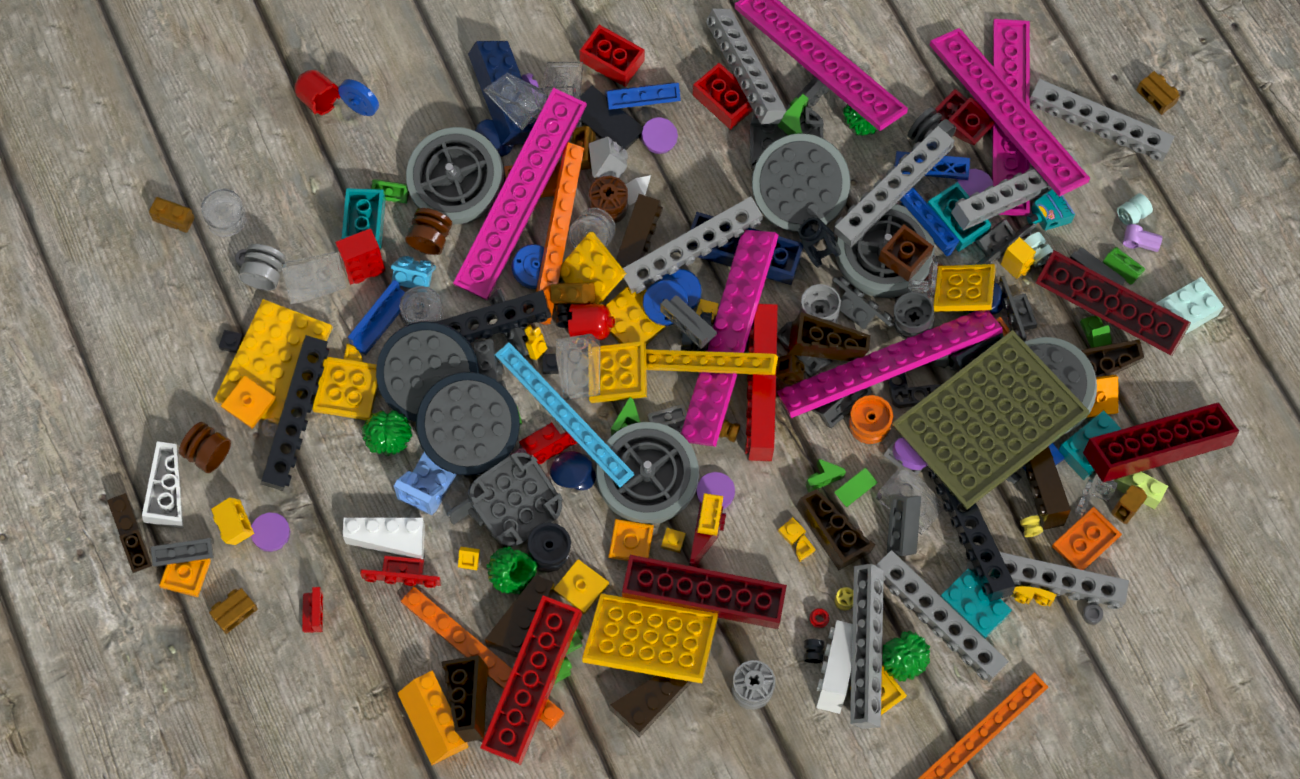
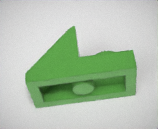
[1080,315,1112,348]
[611,397,640,436]
[806,459,846,492]

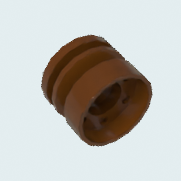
[589,176,628,224]
[405,208,452,255]
[179,422,231,473]

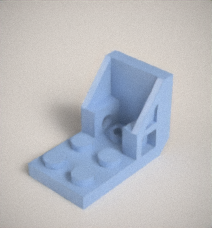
[393,452,457,515]

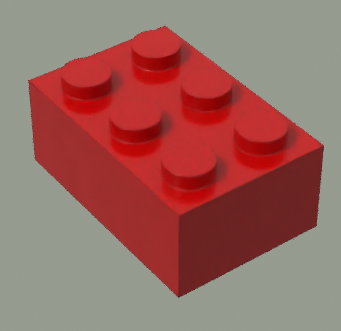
[579,24,645,87]
[692,63,753,130]
[335,228,385,285]

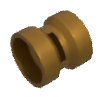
[719,419,741,442]

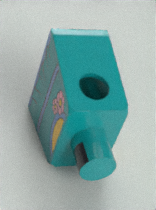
[1027,189,1075,230]

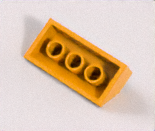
[398,670,469,765]

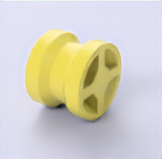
[1020,515,1043,537]
[835,587,853,611]

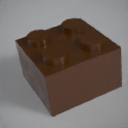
[878,224,934,282]

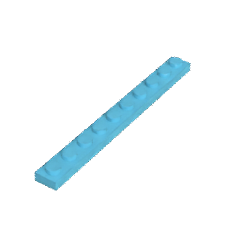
[495,342,634,488]

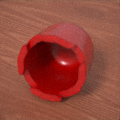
[294,70,340,115]
[568,303,615,341]

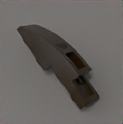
[107,493,152,573]

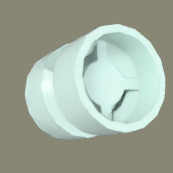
[1117,193,1153,226]
[1024,232,1053,267]

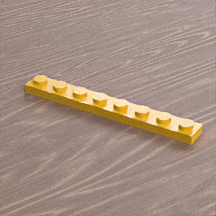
[646,349,778,375]

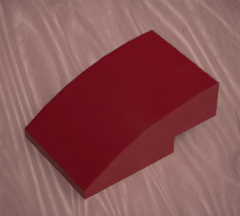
[935,89,996,145]

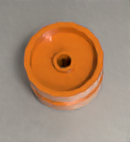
[849,395,893,444]

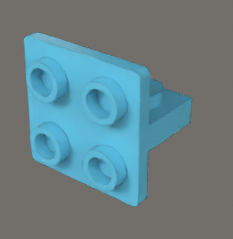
[391,256,436,292]

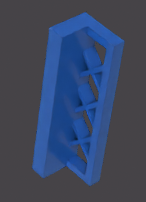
[605,82,681,110]
[894,151,970,180]
[900,188,960,256]
[348,280,411,356]

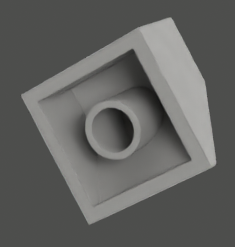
[589,137,628,179]

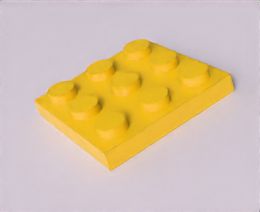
[560,232,627,304]
[933,264,996,312]
[606,287,667,345]
[589,341,647,403]
[312,357,378,420]

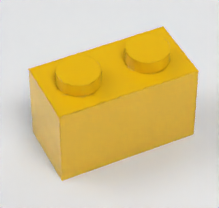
[1000,237,1036,279]
[211,497,254,545]

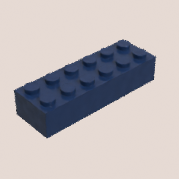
[468,41,537,145]
[687,212,804,286]

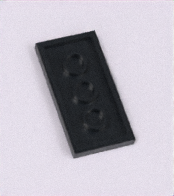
[578,85,643,150]

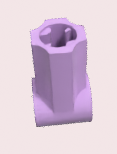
[1123,224,1162,252]

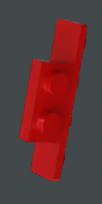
[519,422,577,465]
[360,556,441,588]

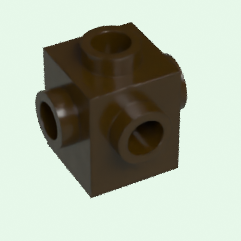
[776,354,805,385]

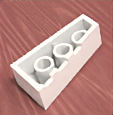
[142,441,183,528]
[343,518,425,559]
[816,620,853,714]

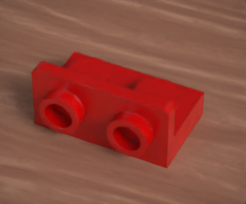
[302,587,323,633]

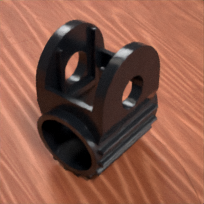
[798,217,841,268]

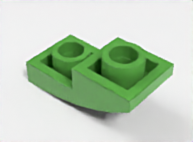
[834,468,878,507]

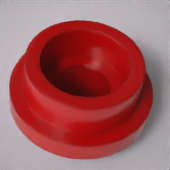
[809,608,830,628]

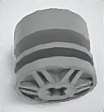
[238,244,286,291]
[799,284,841,324]
[731,660,775,710]

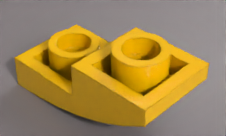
[1012,586,1056,607]

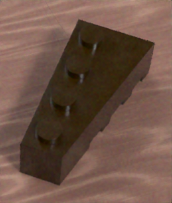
[616,194,663,268]
[788,312,871,361]
[1081,339,1144,377]
[1025,446,1071,530]
[796,489,876,571]
[485,575,555,658]
[441,655,488,742]
[610,676,692,738]

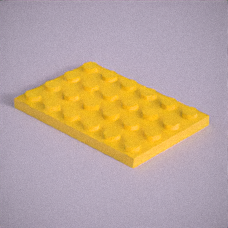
[214,299,333,426]
[582,593,718,683]

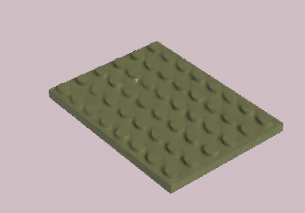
[892,330,1090,510]

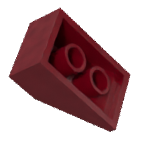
[690,503,726,567]

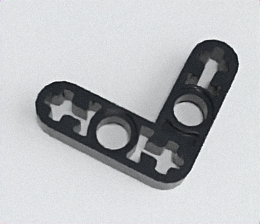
[887,372,941,408]

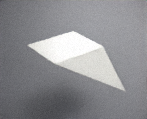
[625,175,651,206]

